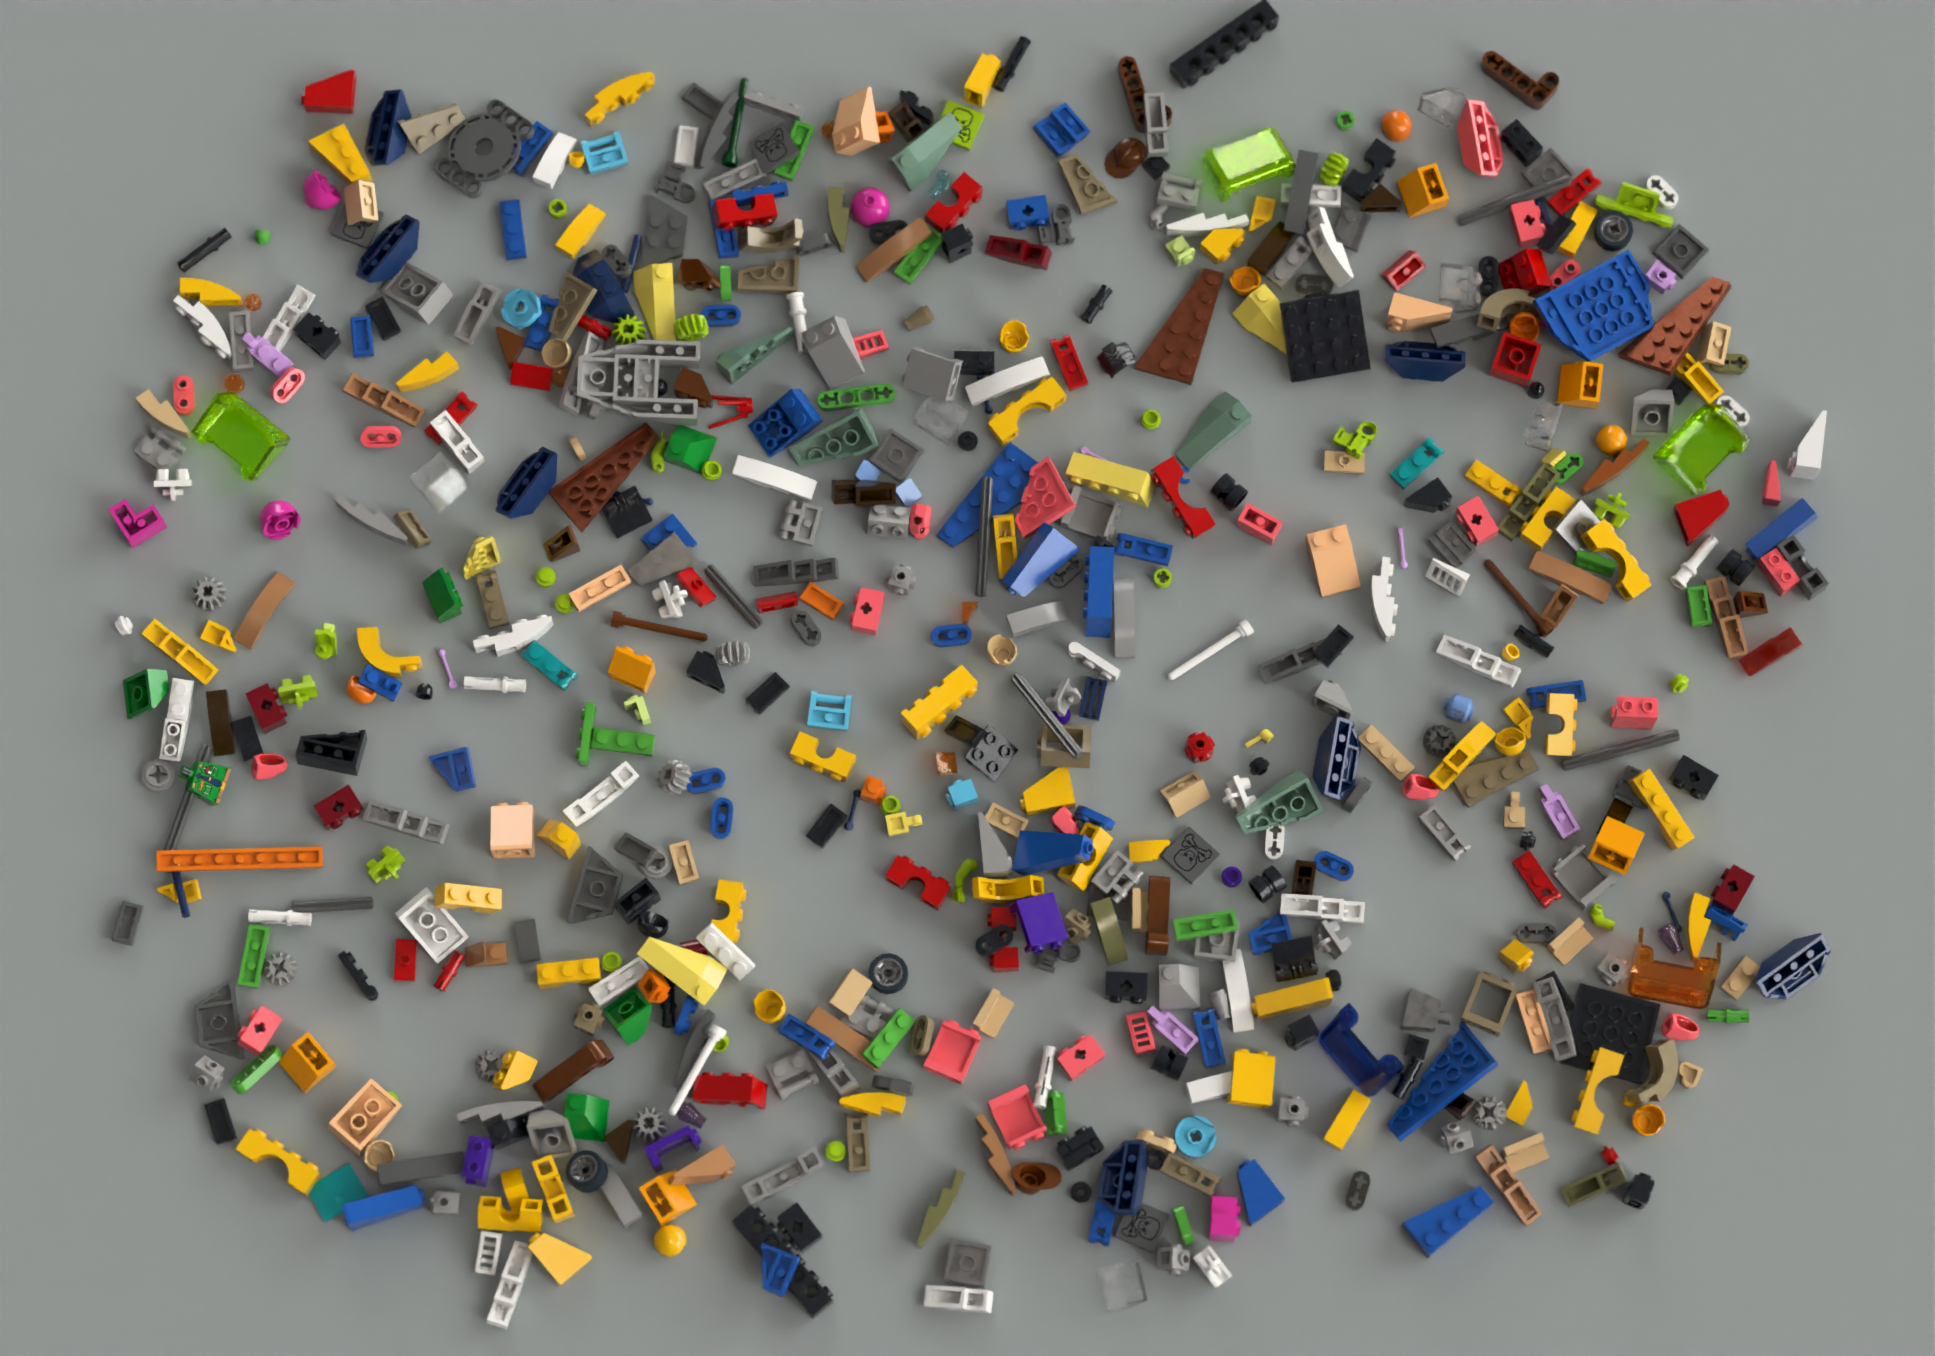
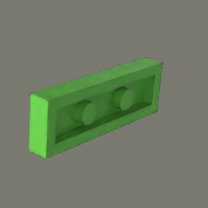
[774,120,815,182]
[894,226,941,285]
[576,702,596,766]
[591,727,655,756]
[1173,909,1238,941]
[237,924,271,989]
[861,1008,916,1069]

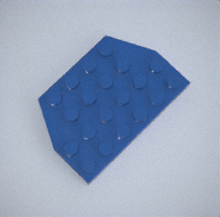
[1532,249,1654,362]

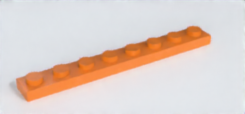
[156,846,323,872]

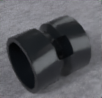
[1210,473,1248,511]
[1716,549,1755,587]
[1248,865,1287,903]
[1151,1045,1189,1081]

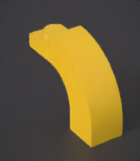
[357,627,422,678]
[972,875,1045,903]

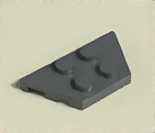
[641,195,687,268]
[567,846,623,924]
[195,980,245,1059]

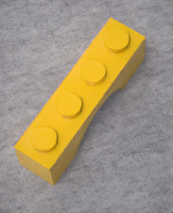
[988,377,1067,447]
[1580,519,1651,602]
[1627,769,1695,850]
[1571,1047,1624,1135]
[236,1128,321,1196]

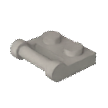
[1157,171,1202,211]
[766,1049,820,1100]

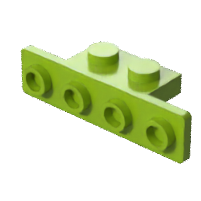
[1595,182,1674,228]

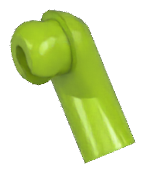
[1590,904,1615,931]

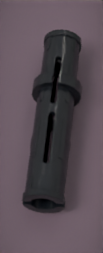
[993,36,1031,92]
[177,227,233,273]
[660,976,677,1028]

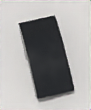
[900,90,933,126]

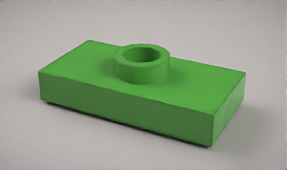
[1573,549,1617,577]
[1685,585,1713,628]

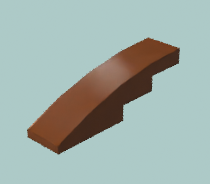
[1580,438,1650,496]

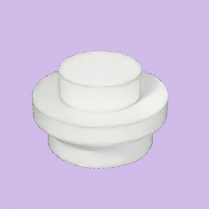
[115,616,133,636]

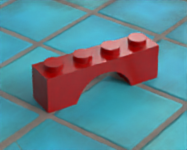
[1151,456,1216,539]

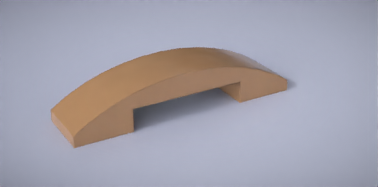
[234,572,296,650]

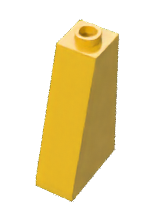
[1251,977,1333,1020]

